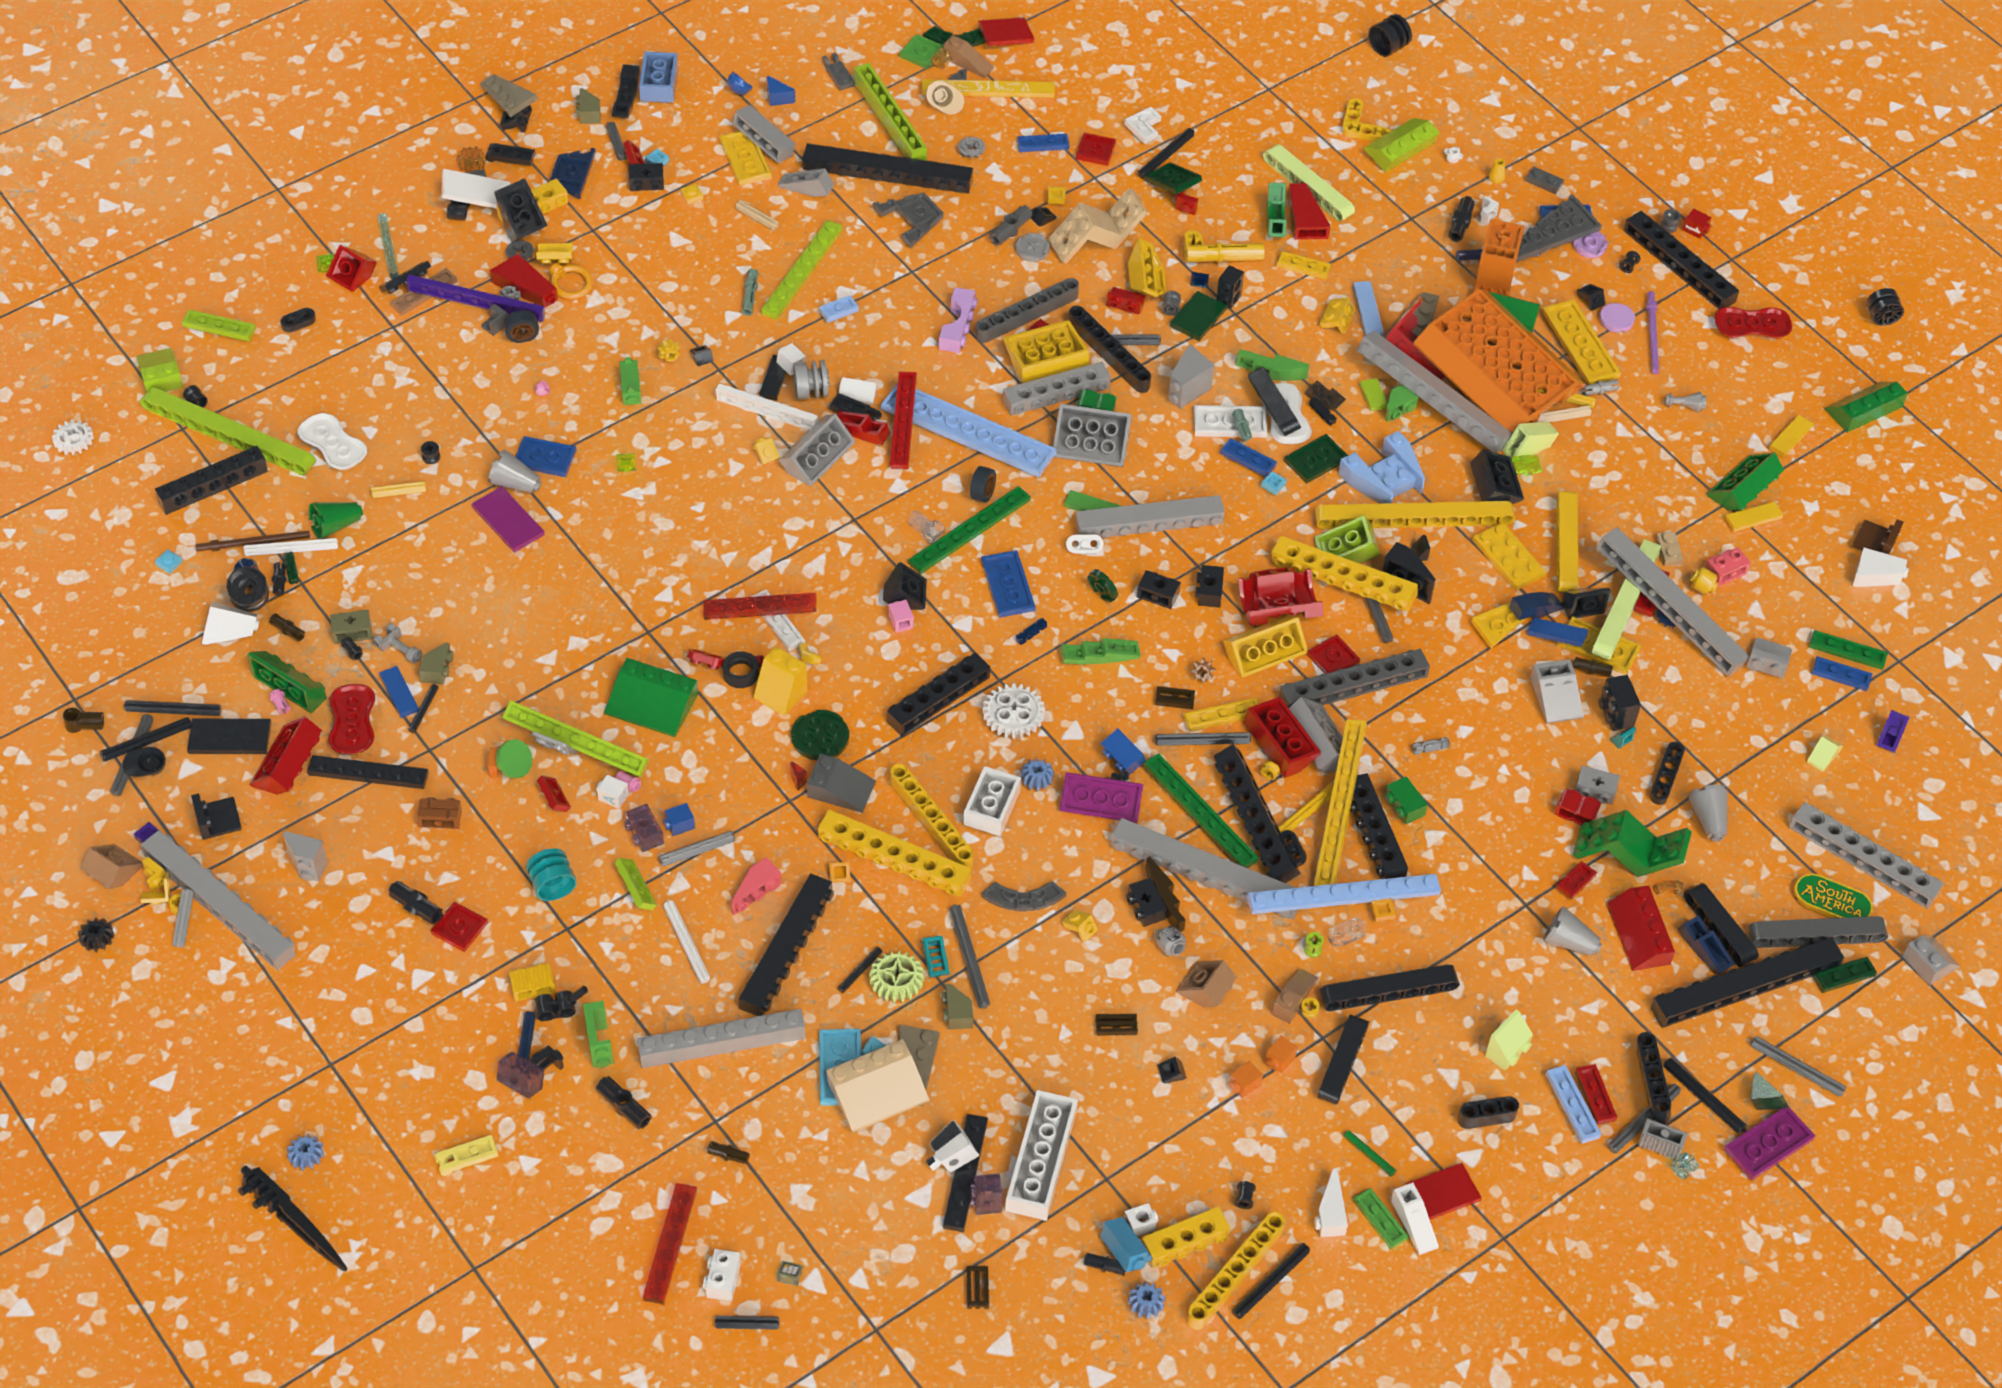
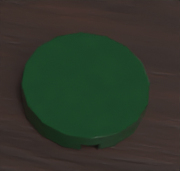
[1087,569,1118,603]

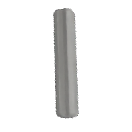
[172,889,194,948]

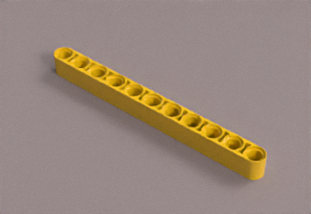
[1315,501,1515,529]

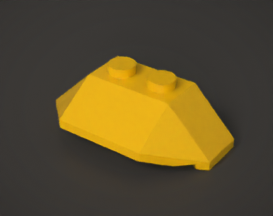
[1128,238,1167,297]

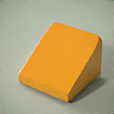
[829,862,851,883]

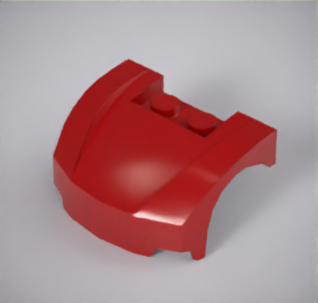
[1239,567,1323,626]

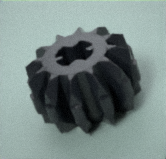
[78,917,115,953]

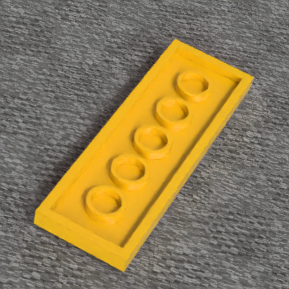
[1542,299,1621,385]

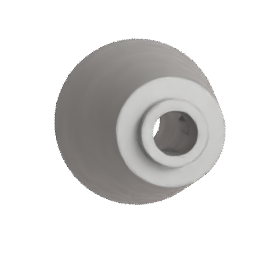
[488,449,542,493]
[1688,785,1728,841]
[1543,907,1602,956]

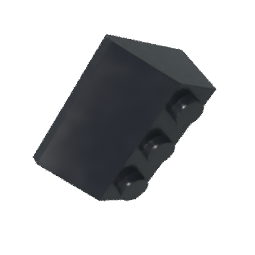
[1470,449,1524,504]

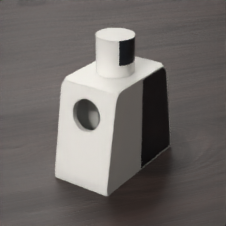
[926,1120,979,1172]

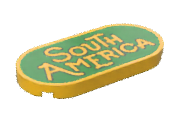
[1794,874,1873,918]

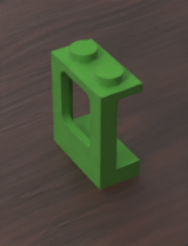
[583,1001,614,1068]

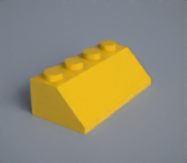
[1223,616,1308,678]

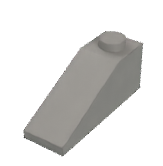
[778,168,834,197]

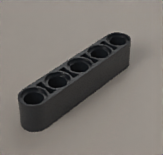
[1247,367,1301,437]
[1684,883,1759,967]
[1317,1014,1370,1105]
[1637,1032,1671,1124]

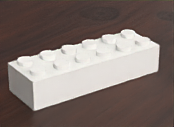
[1005,1090,1078,1221]

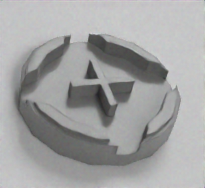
[1016,233,1050,262]

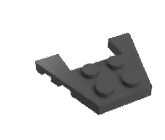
[873,193,944,248]

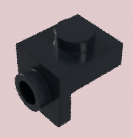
[530,1045,564,1076]

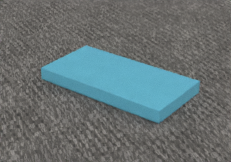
[819,1029,861,1106]

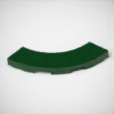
[923,26,986,47]

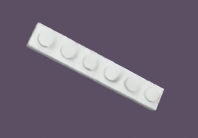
[716,383,818,431]

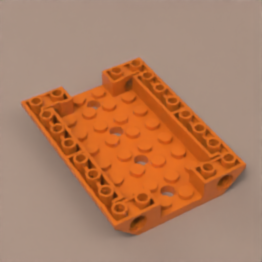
[1413,289,1586,433]

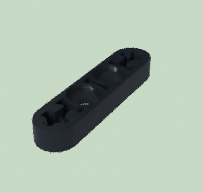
[1650,742,1685,805]

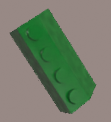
[1825,381,1908,433]
[1706,452,1784,511]
[247,651,327,714]

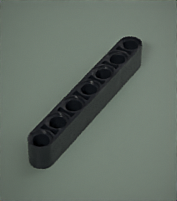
[1069,306,1151,393]
[1319,964,1460,1011]

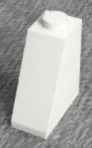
[1853,548,1909,587]

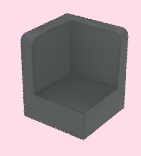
[481,304,507,336]

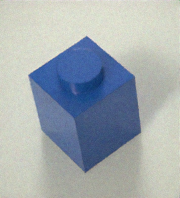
[663,803,695,836]

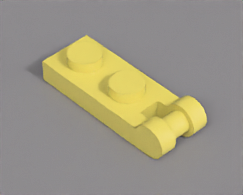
[435,1135,498,1176]

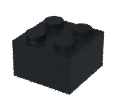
[1599,674,1641,731]

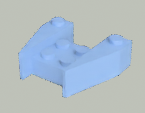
[1338,431,1425,504]

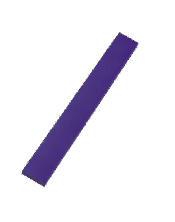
[407,275,545,322]

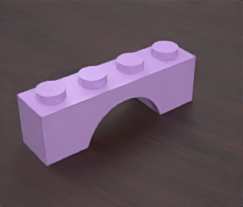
[939,287,978,353]

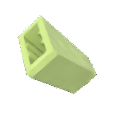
[1502,422,1559,463]

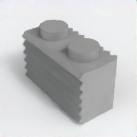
[1638,1118,1688,1160]

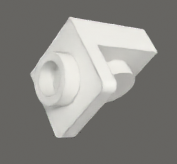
[1480,196,1499,226]

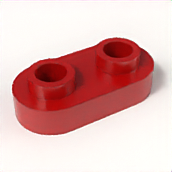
[687,649,725,669]

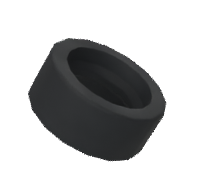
[723,651,759,688]

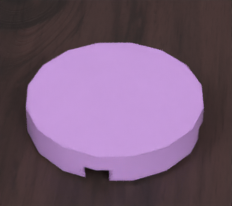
[1573,231,1608,258]
[1599,303,1635,333]

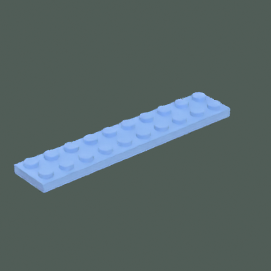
[881,383,1057,477]

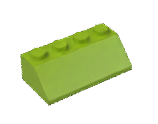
[1364,118,1440,173]

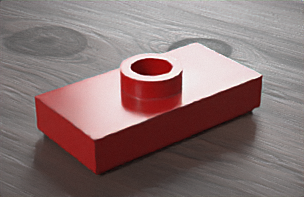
[1556,861,1597,900]

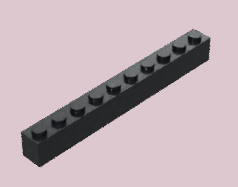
[803,143,973,194]
[1650,938,1844,1028]

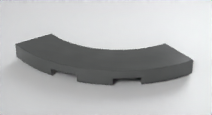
[982,881,1067,911]

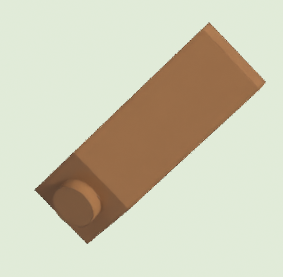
[943,35,994,78]
[1272,968,1318,1024]

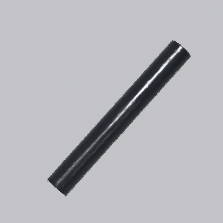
[408,684,439,733]
[837,947,882,993]

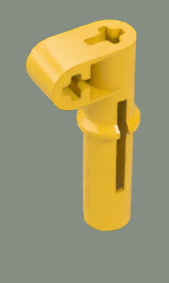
[1183,230,1264,264]

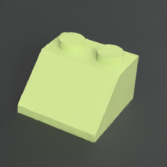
[1485,1009,1533,1071]

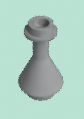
[1665,391,1707,413]

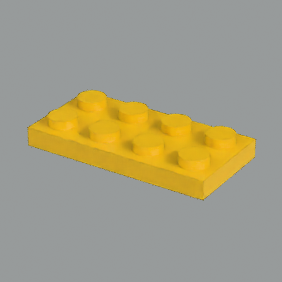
[1472,522,1546,591]

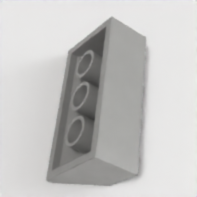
[779,413,856,486]
[1289,697,1343,773]

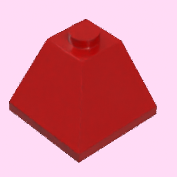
[326,244,377,292]

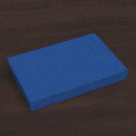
[515,436,577,477]

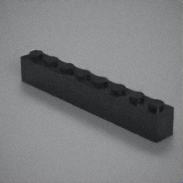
[739,873,834,1016]

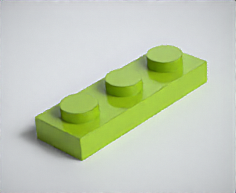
[615,857,657,910]

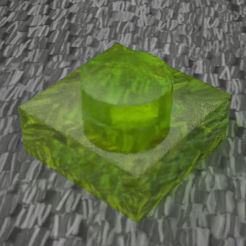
[316,254,334,273]
[616,453,636,472]

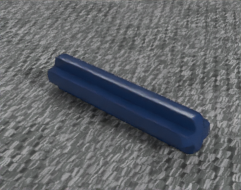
[516,1011,536,1068]

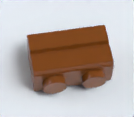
[417,797,462,829]

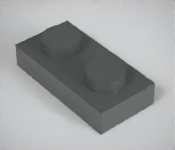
[1526,167,1564,194]

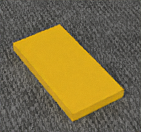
[719,131,772,186]
[1557,616,1642,675]

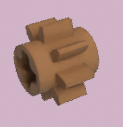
[1191,658,1216,683]

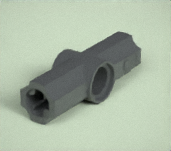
[989,205,1032,246]

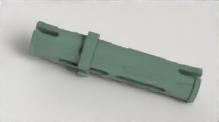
[742,269,759,316]

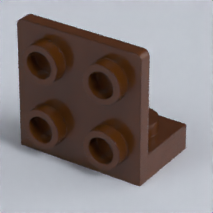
[1852,519,1904,554]

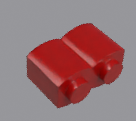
[1554,789,1601,826]

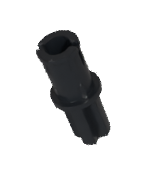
[271,562,287,597]
[1084,1253,1126,1276]

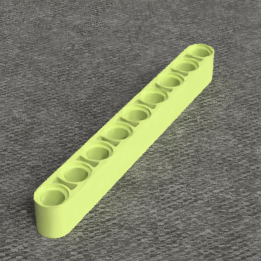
[1592,539,1662,661]

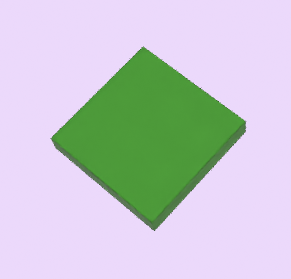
[899,34,944,69]

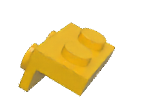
[536,243,573,264]
[1320,297,1355,334]

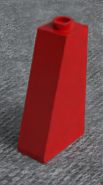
[1288,183,1330,240]
[490,253,558,308]

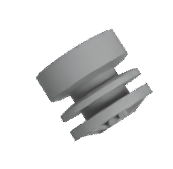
[793,359,830,400]

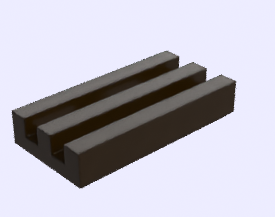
[1155,686,1195,710]
[1095,1014,1138,1036]
[967,1266,989,1309]

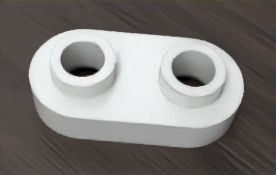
[1066,534,1103,553]

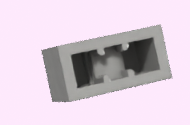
[1575,766,1620,805]

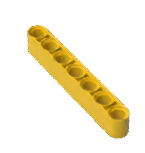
[1557,490,1578,593]
[890,764,973,868]
[1187,1212,1285,1330]

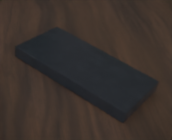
[187,718,272,754]

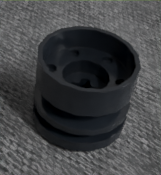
[1368,14,1412,57]
[226,566,269,612]

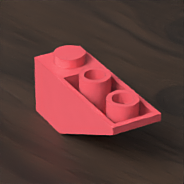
[731,857,782,915]

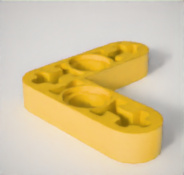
[1342,98,1391,142]

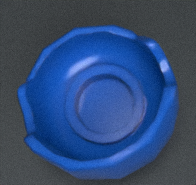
[728,71,753,95]

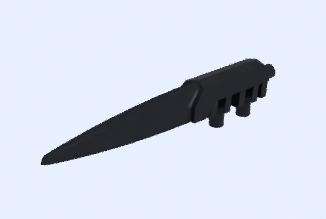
[238,1165,348,1272]

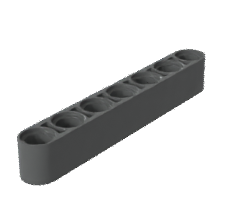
[976,278,1079,343]
[1748,916,1888,948]

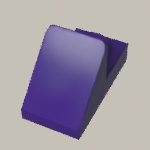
[1877,709,1910,753]

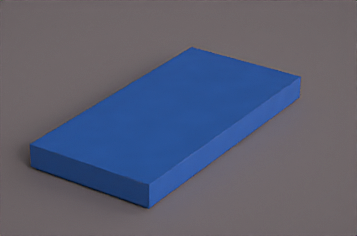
[981,550,1036,618]

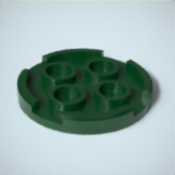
[791,710,849,760]

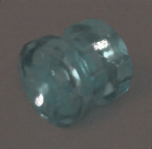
[1671,1152,1698,1179]

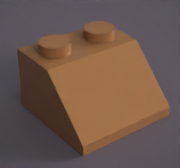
[80,844,143,889]
[1177,960,1237,1007]

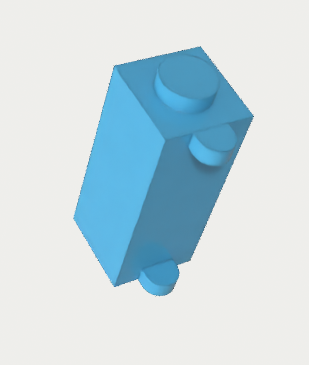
[1101,1217,1152,1272]

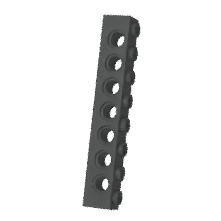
[1279,649,1430,708]

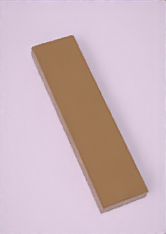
[390,268,458,316]

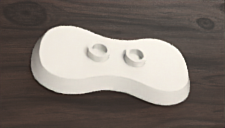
[1261,383,1312,444]
[298,413,367,470]

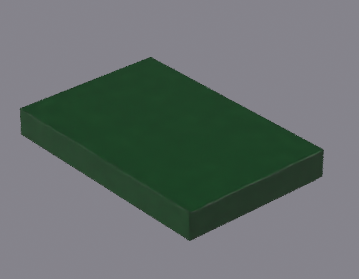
[1144,162,1203,195]
[1170,291,1227,341]
[1284,434,1348,484]

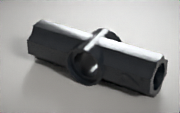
[1448,196,1475,242]
[388,881,443,924]
[596,1076,652,1130]

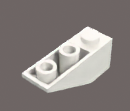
[1391,1183,1439,1255]

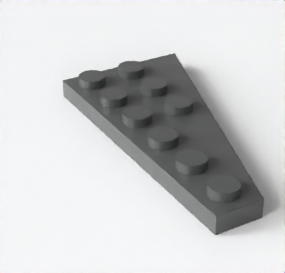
[1516,194,1602,262]

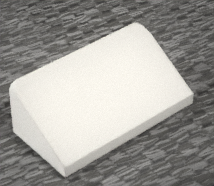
[839,377,877,405]

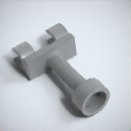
[372,623,422,664]

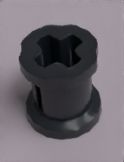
[1619,251,1641,273]
[1234,1181,1256,1209]

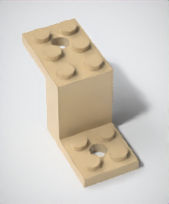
[1048,188,1148,264]

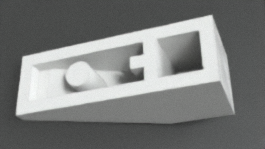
[1314,1168,1348,1237]

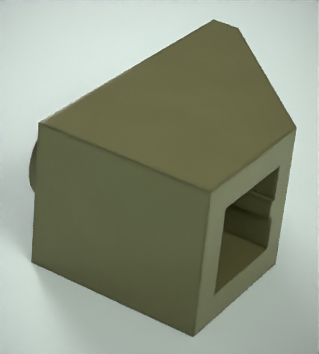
[576,88,601,124]
[419,642,454,685]
[942,983,973,1030]

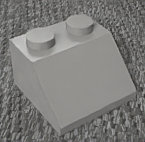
[283,831,328,882]
[1902,935,1960,986]

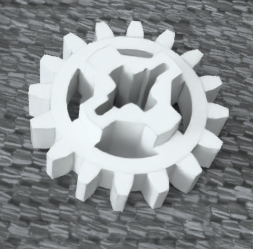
[52,419,94,455]

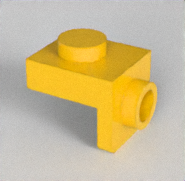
[752,437,780,465]
[1062,909,1098,942]

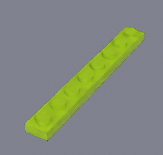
[761,220,843,320]
[502,700,649,778]

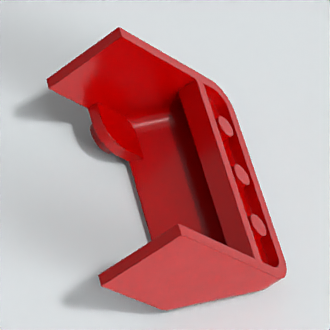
[1386,296,1445,380]

